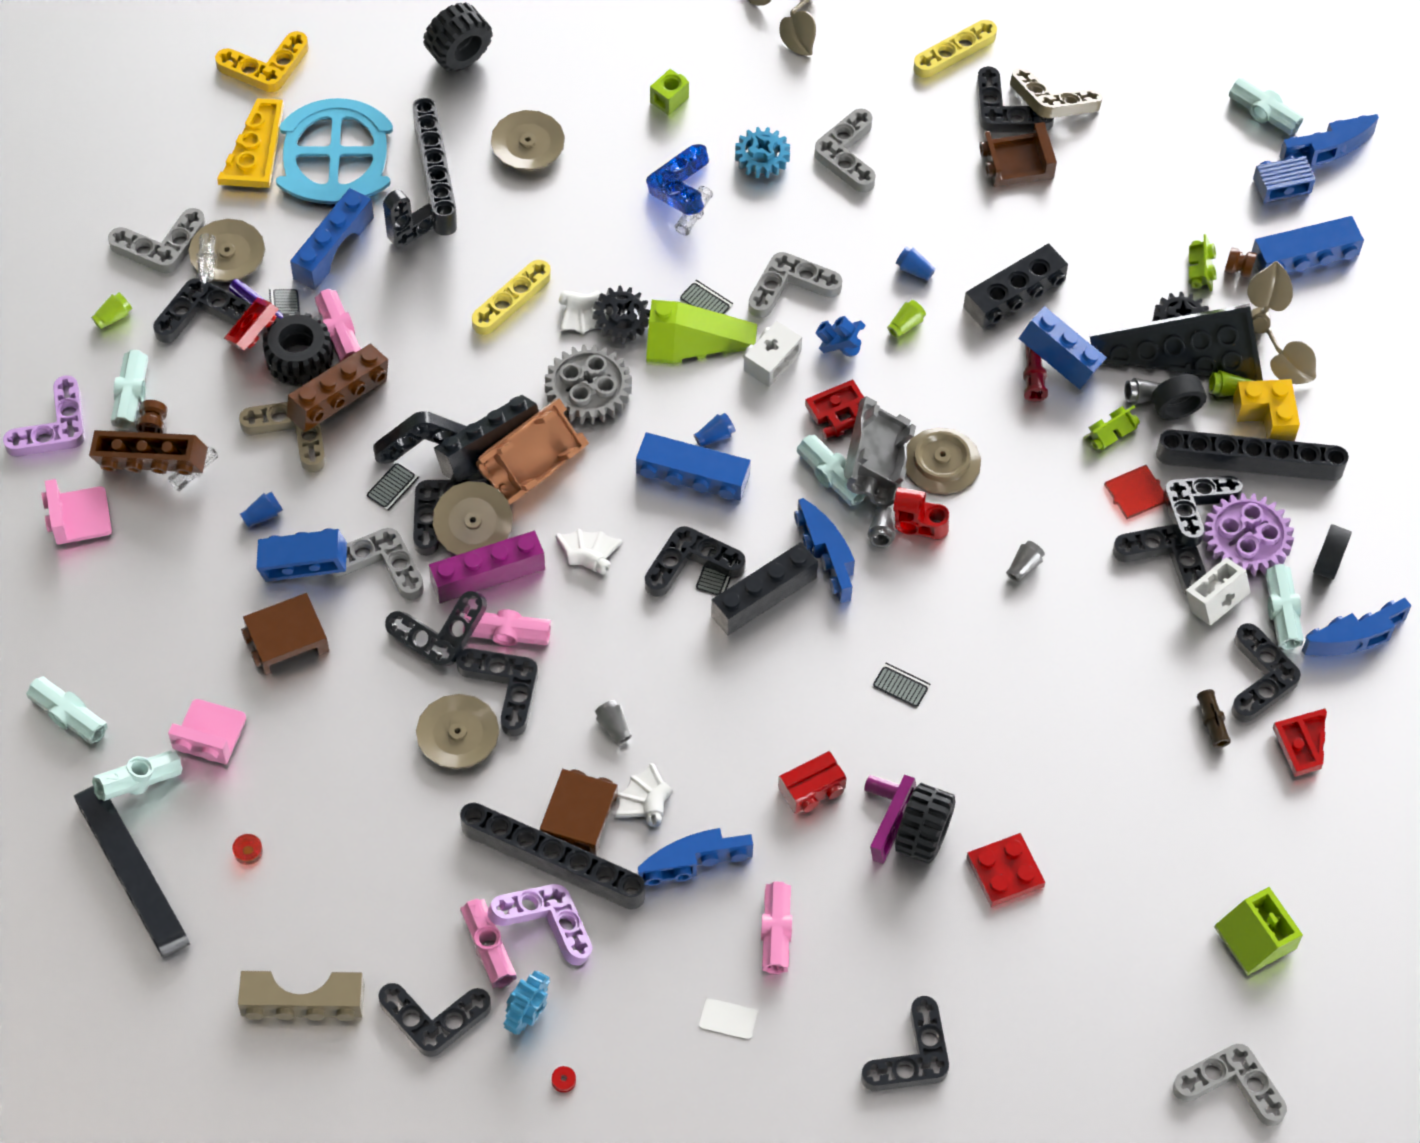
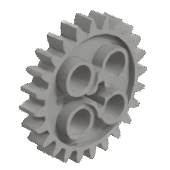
[544,345,632,424]

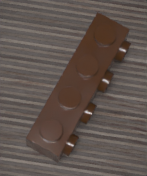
[287,343,389,432]
[89,430,208,476]

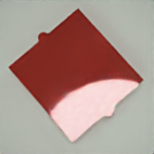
[1104,465,1165,519]

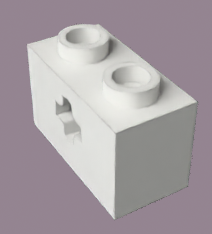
[743,321,802,387]
[1186,557,1251,625]

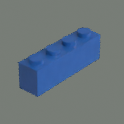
[1251,216,1364,273]
[636,432,751,501]

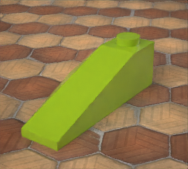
[646,299,758,364]

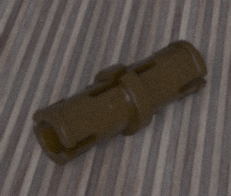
[1197,689,1231,748]

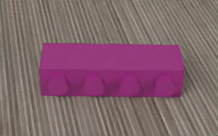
[429,530,545,604]

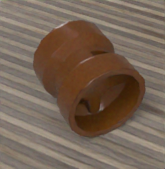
[1224,246,1257,279]
[136,400,168,433]

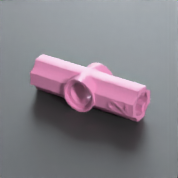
[315,289,361,362]
[463,609,551,646]
[761,882,792,975]
[460,898,517,988]

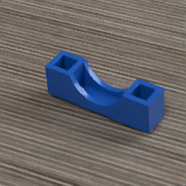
[290,188,374,290]

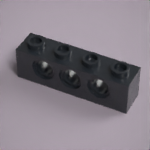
[963,243,1068,329]

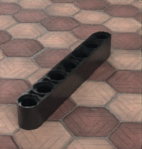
[413,98,457,236]
[1156,429,1349,481]
[73,786,190,959]
[460,802,645,909]

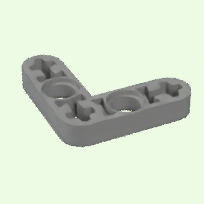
[814,108,876,192]
[108,208,206,273]
[748,252,843,318]
[329,528,424,600]
[1173,1044,1287,1126]

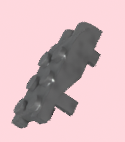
[844,396,916,507]

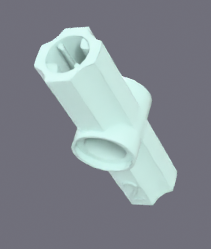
[1228,78,1304,135]
[111,350,148,431]
[796,435,867,506]
[1265,564,1304,650]
[26,677,108,744]
[92,750,183,801]

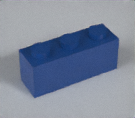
[1018,306,1107,390]
[256,528,347,582]

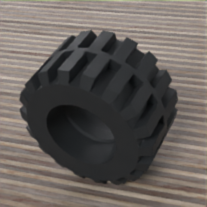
[423,2,493,72]
[262,312,333,386]
[895,782,956,864]

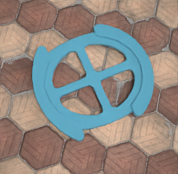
[276,98,393,204]

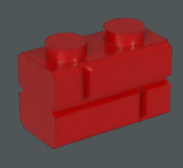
[778,751,847,814]

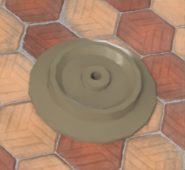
[491,110,565,170]
[188,219,265,282]
[905,427,981,495]
[433,481,513,555]
[416,694,500,769]

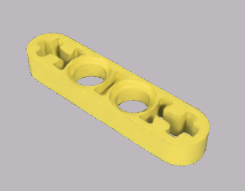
[913,20,997,78]
[472,260,551,335]

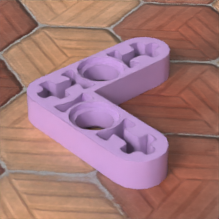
[3,376,85,456]
[487,884,592,965]

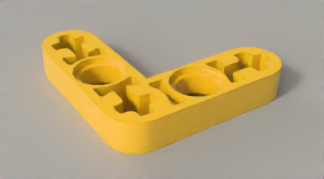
[215,31,309,92]

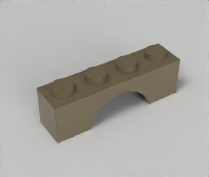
[238,971,365,1021]

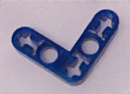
[646,144,710,215]

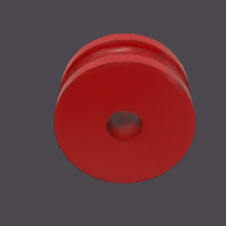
[552,1066,576,1092]

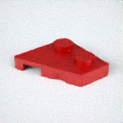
[1272,708,1327,777]

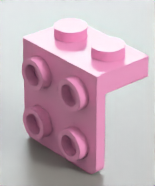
[41,479,112,545]
[168,699,246,765]

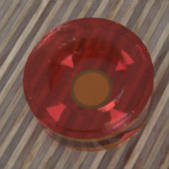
[232,834,263,865]

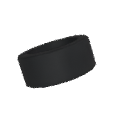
[1152,374,1207,420]
[1313,524,1352,580]

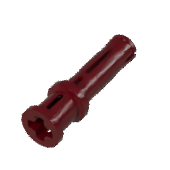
[1023,345,1048,402]

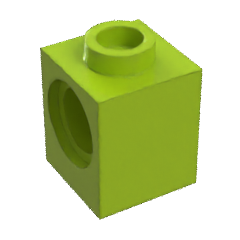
[650,69,689,115]

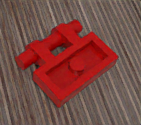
[805,379,864,439]

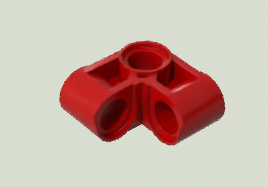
[893,487,949,539]

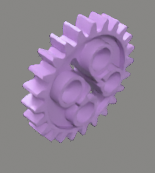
[1203,493,1294,576]

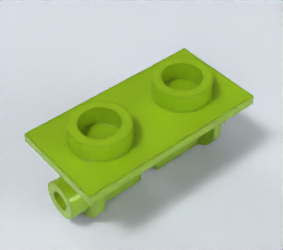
[1189,234,1217,292]
[1083,405,1140,451]

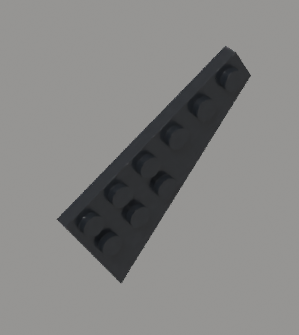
[1089,303,1263,381]

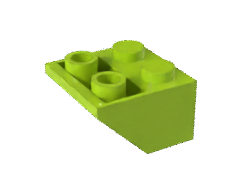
[1214,887,1303,975]

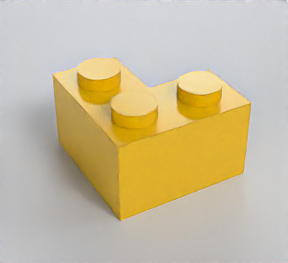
[1233,379,1300,441]

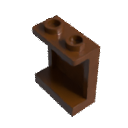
[979,122,1057,187]
[241,593,330,675]
[540,768,618,856]

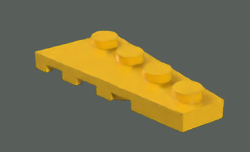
[217,98,284,188]

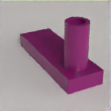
[864,774,916,864]

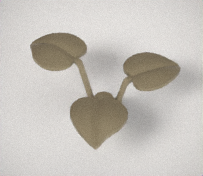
[748,0,816,56]
[1247,261,1317,385]

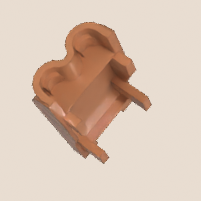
[476,398,589,505]

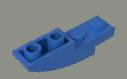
[1279,114,1379,167]
[794,498,855,603]
[1302,597,1412,656]
[638,828,753,886]

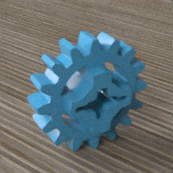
[735,127,790,178]
[503,970,550,1035]

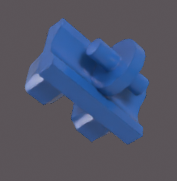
[815,316,866,357]

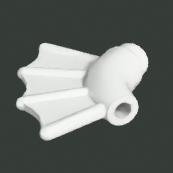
[558,290,621,335]
[555,529,622,574]
[614,763,673,827]

